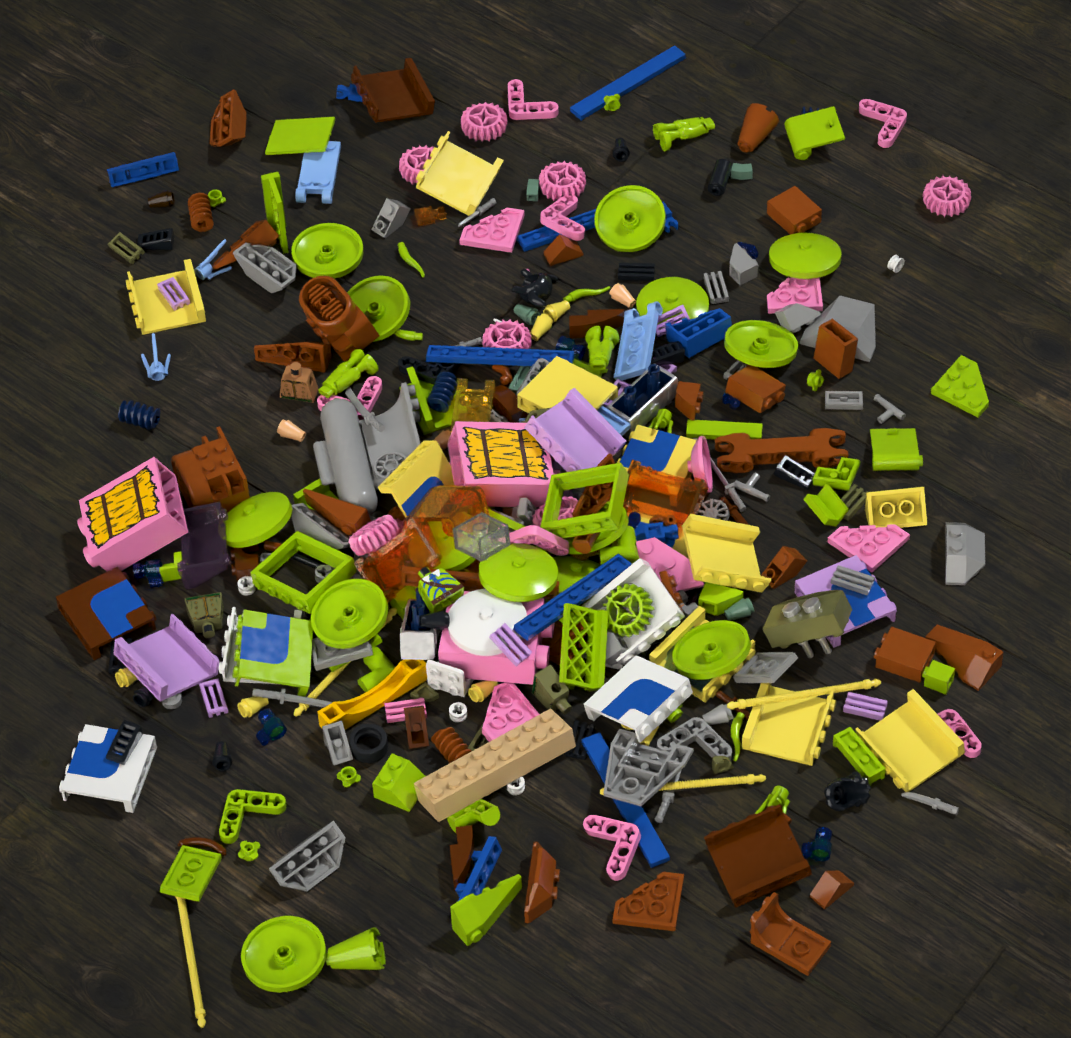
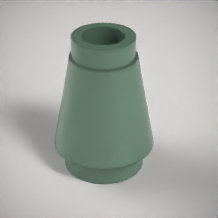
[514,304,540,325]
[724,598,755,621]

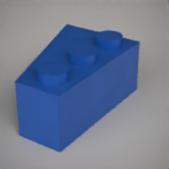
[665,308,732,358]

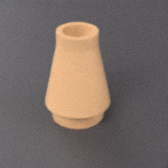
[609,283,636,309]
[277,419,306,442]

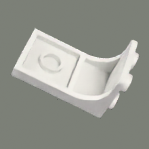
[426,660,473,697]

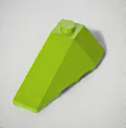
[450,874,522,946]

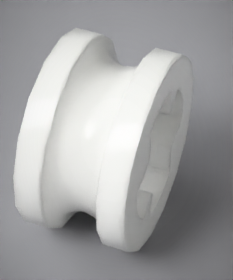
[887,255,905,273]
[238,576,256,596]
[449,702,467,723]
[507,777,525,795]

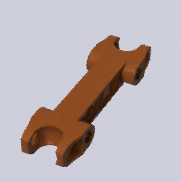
[715,428,848,473]

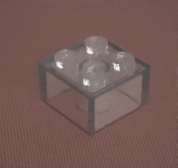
[453,512,511,562]

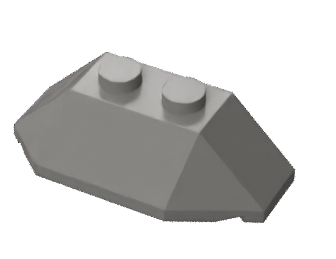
[233,243,297,293]
[291,503,351,551]
[945,522,985,586]
[268,821,346,892]

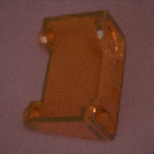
[623,460,708,528]
[403,485,491,537]
[354,518,442,602]

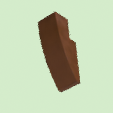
[569,309,624,339]
[485,385,528,423]
[450,825,474,891]

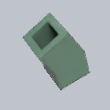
[731,163,753,180]
[527,179,540,201]

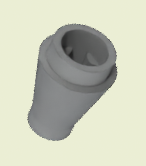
[702,703,733,725]

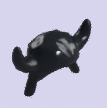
[512,268,558,307]

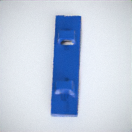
[107,152,179,187]
[455,836,502,901]

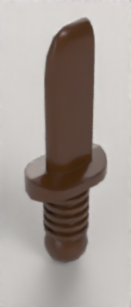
[720,497,749,525]
[716,690,750,721]

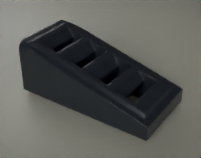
[137,228,174,250]
[650,341,685,365]
[773,455,815,490]
[106,720,143,765]

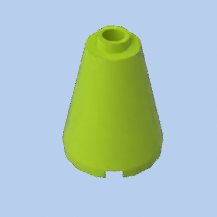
[325,927,386,970]

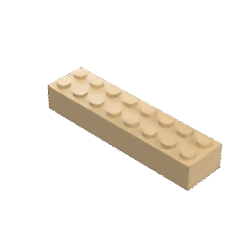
[414,709,576,822]

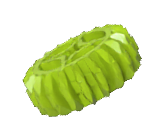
[603,584,655,637]

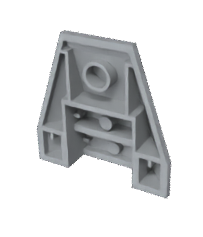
[800,296,876,362]
[603,729,694,806]

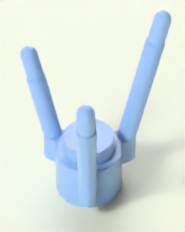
[194,239,232,280]
[141,333,171,381]

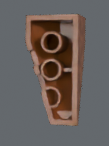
[212,220,279,270]
[254,341,332,373]
[572,454,615,517]
[303,489,371,535]
[925,624,1003,691]

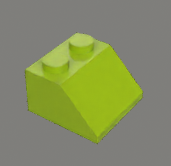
[372,754,426,812]

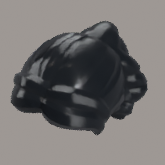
[824,771,871,811]

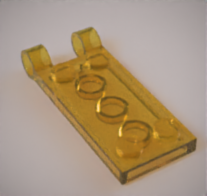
[450,378,496,435]

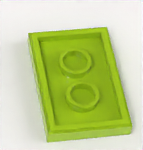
[160,845,222,902]

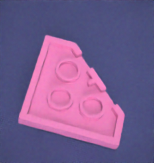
[460,208,525,253]
[767,277,823,314]
[827,524,910,573]
[636,537,705,592]
[482,682,540,742]

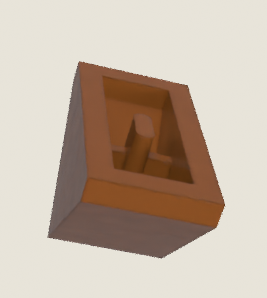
[543,234,583,266]
[810,870,854,910]

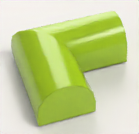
[813,457,860,491]
[599,526,639,565]
[358,647,395,693]
[447,799,500,833]

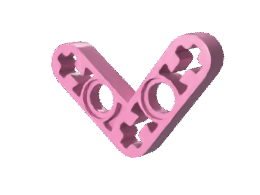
[508,79,559,120]
[859,99,907,148]
[540,194,585,241]
[317,376,382,420]
[496,525,569,556]
[937,709,981,758]
[583,815,641,881]

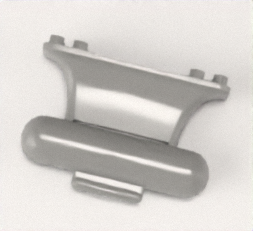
[313,382,420,515]

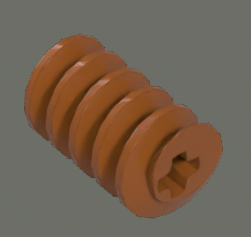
[188,192,214,232]
[431,727,472,764]

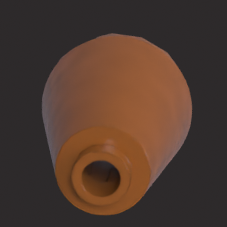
[738,103,779,153]

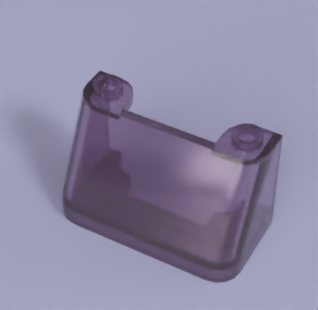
[177,502,231,590]

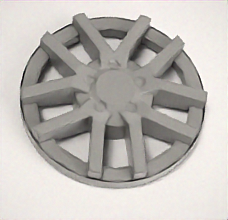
[373,451,407,480]

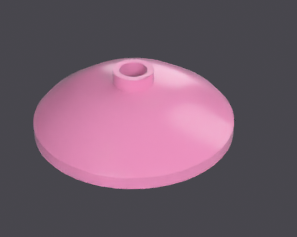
[687,436,713,493]

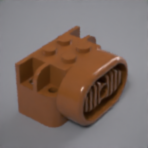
[299,276,380,362]
[171,426,250,518]

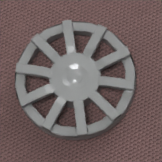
[694,499,729,521]

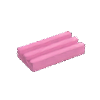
[384,698,427,723]

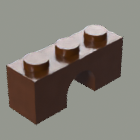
[231,544,259,583]

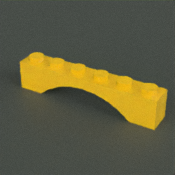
[318,660,427,730]

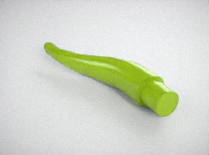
[398,242,425,277]
[563,286,610,303]
[394,329,423,341]
[731,712,745,761]

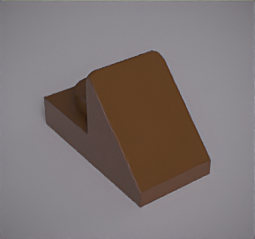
[404,705,429,749]

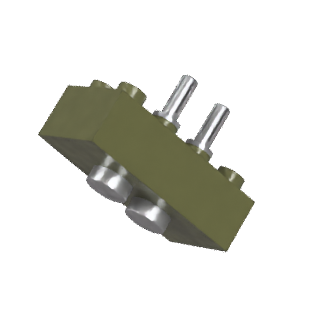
[763,590,852,658]

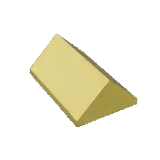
[865,487,927,528]

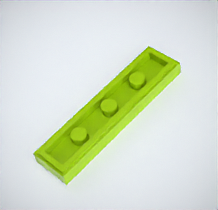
[406,366,436,433]
[686,420,763,439]

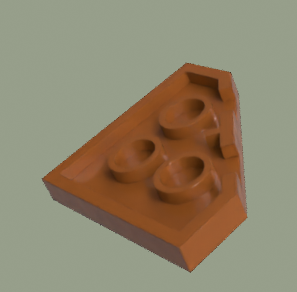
[613,872,684,931]

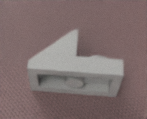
[512,498,537,526]
[322,721,353,765]

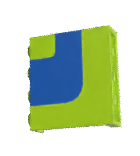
[232,610,313,697]

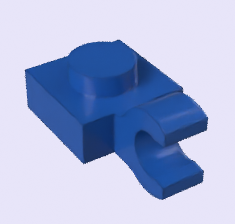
[336,84,363,102]
[662,201,678,233]
[644,522,679,542]

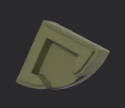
[410,682,439,702]
[712,756,734,774]

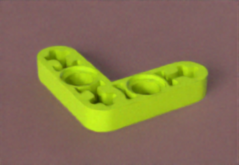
[219,789,286,844]

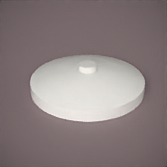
[448,589,527,656]

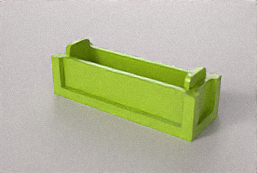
[833,727,886,786]

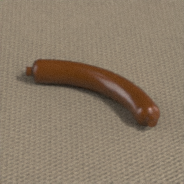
[178,837,227,856]

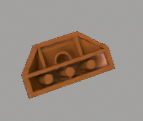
[210,90,247,147]
[524,842,560,923]

